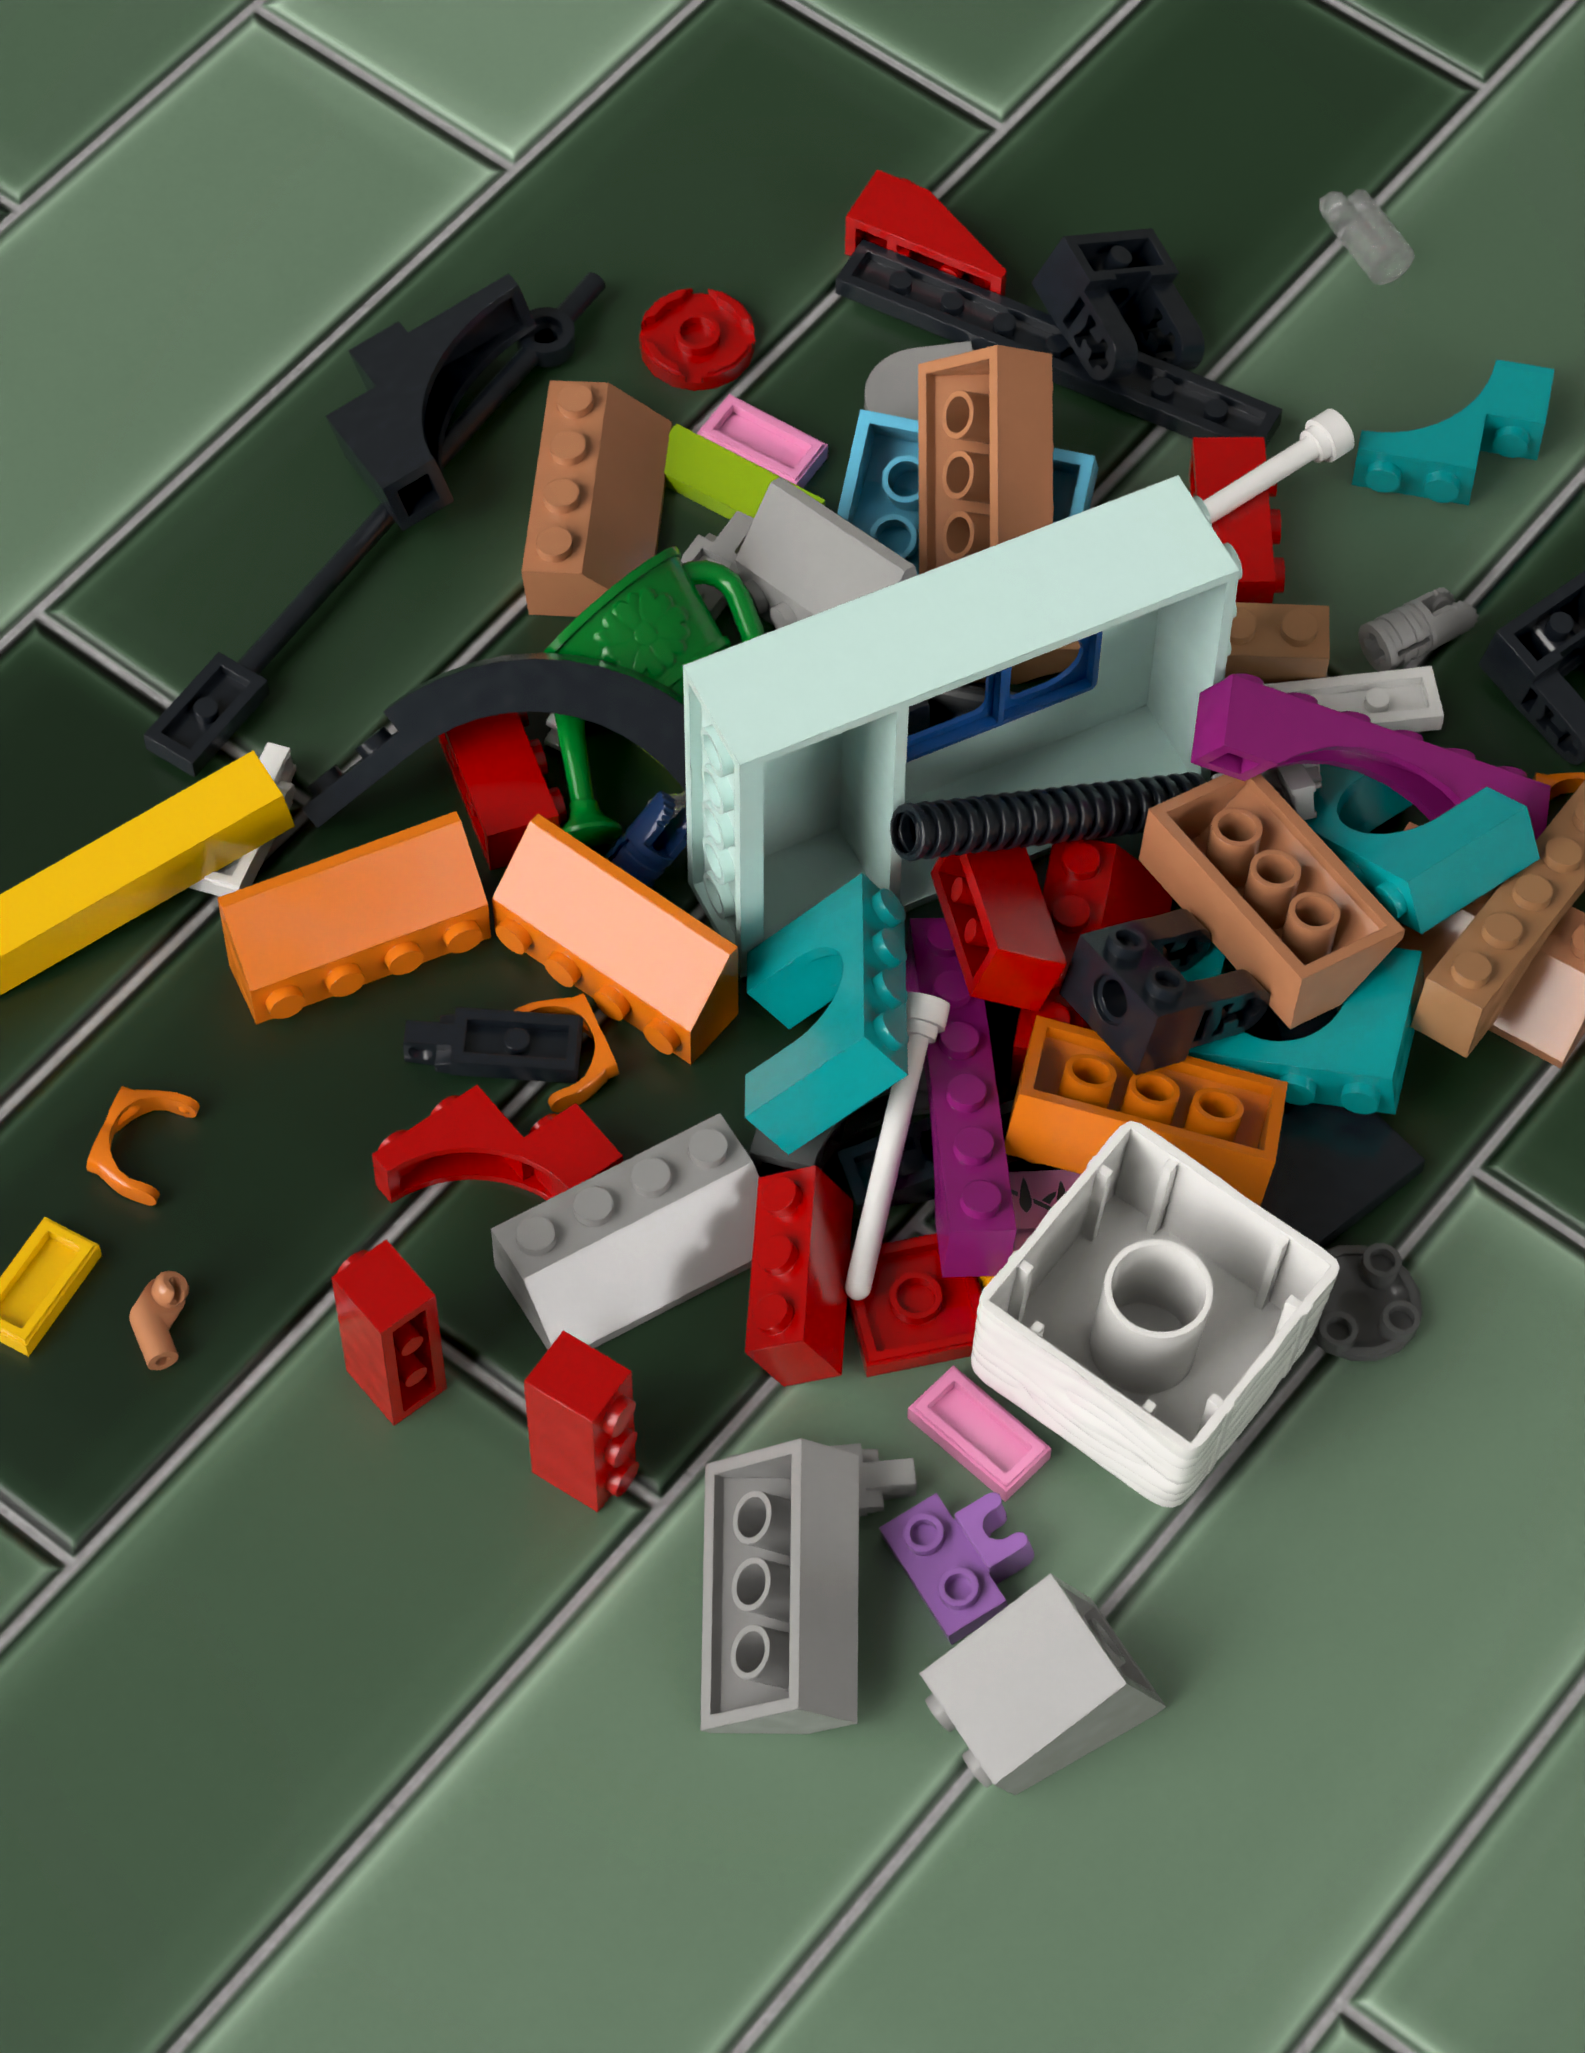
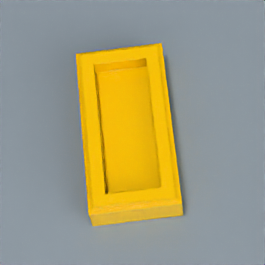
[0,1217,102,1357]

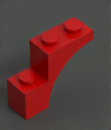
[372,1085,623,1204]

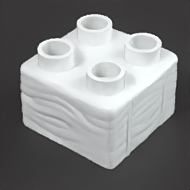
[971,1121,1340,1507]

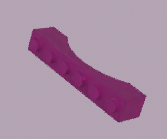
[1191,673,1551,840]
[905,918,1017,1277]

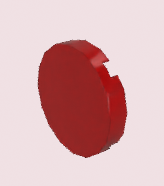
[639,288,755,391]

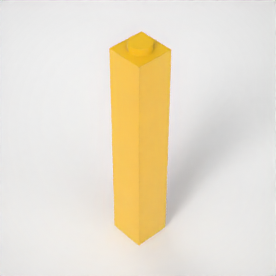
[0,750,295,995]

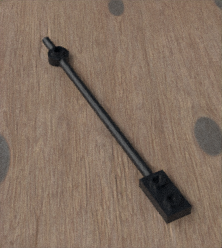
[143,272,606,777]

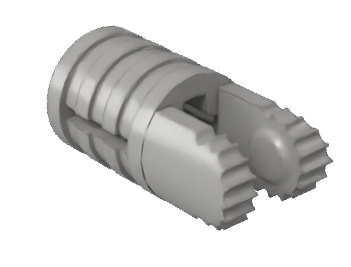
[1359,587,1479,672]

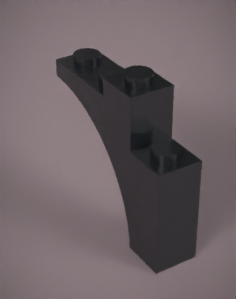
[326,273,537,531]

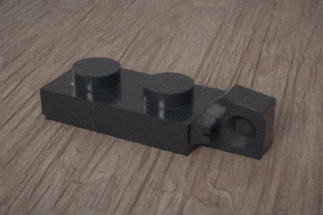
[403,1007,583,1083]

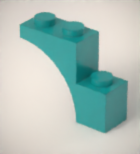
[1352,359,1555,506]

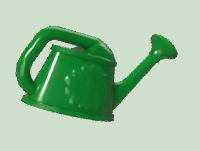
[543,546,764,849]

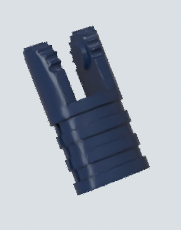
[605,791,687,888]

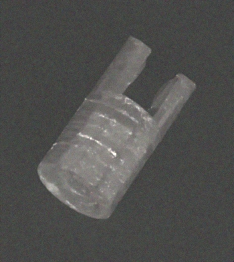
[1319,189,1414,285]

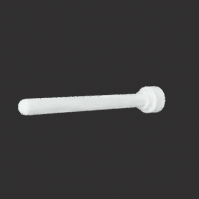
[1204,409,1355,523]
[845,992,950,1300]

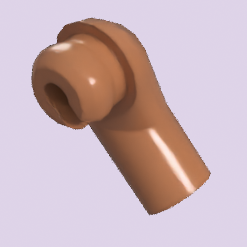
[129,1270,189,1370]

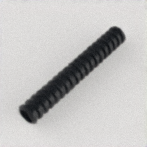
[890,772,1206,862]

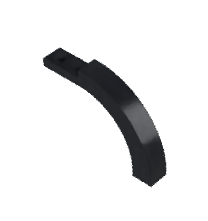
[302,652,686,828]

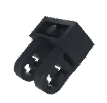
[1031,228,1205,381]
[1478,571,1585,765]
[1059,909,1270,1075]

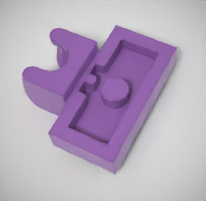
[879,1492,1034,1645]

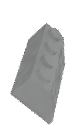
[735,477,917,629]
[491,1113,759,1350]
[700,1438,859,1734]

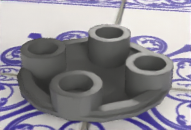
[1311,1243,1423,1361]

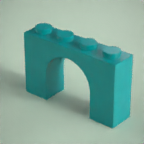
[1304,764,1540,934]
[745,873,909,1155]
[1181,941,1425,1114]

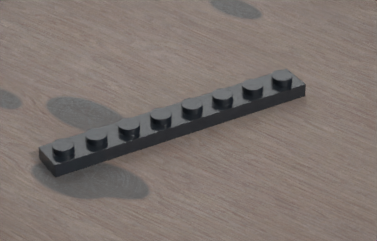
[836,239,1283,449]

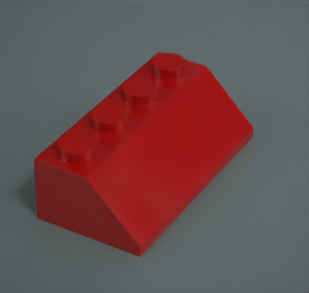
[1010,840,1173,1087]

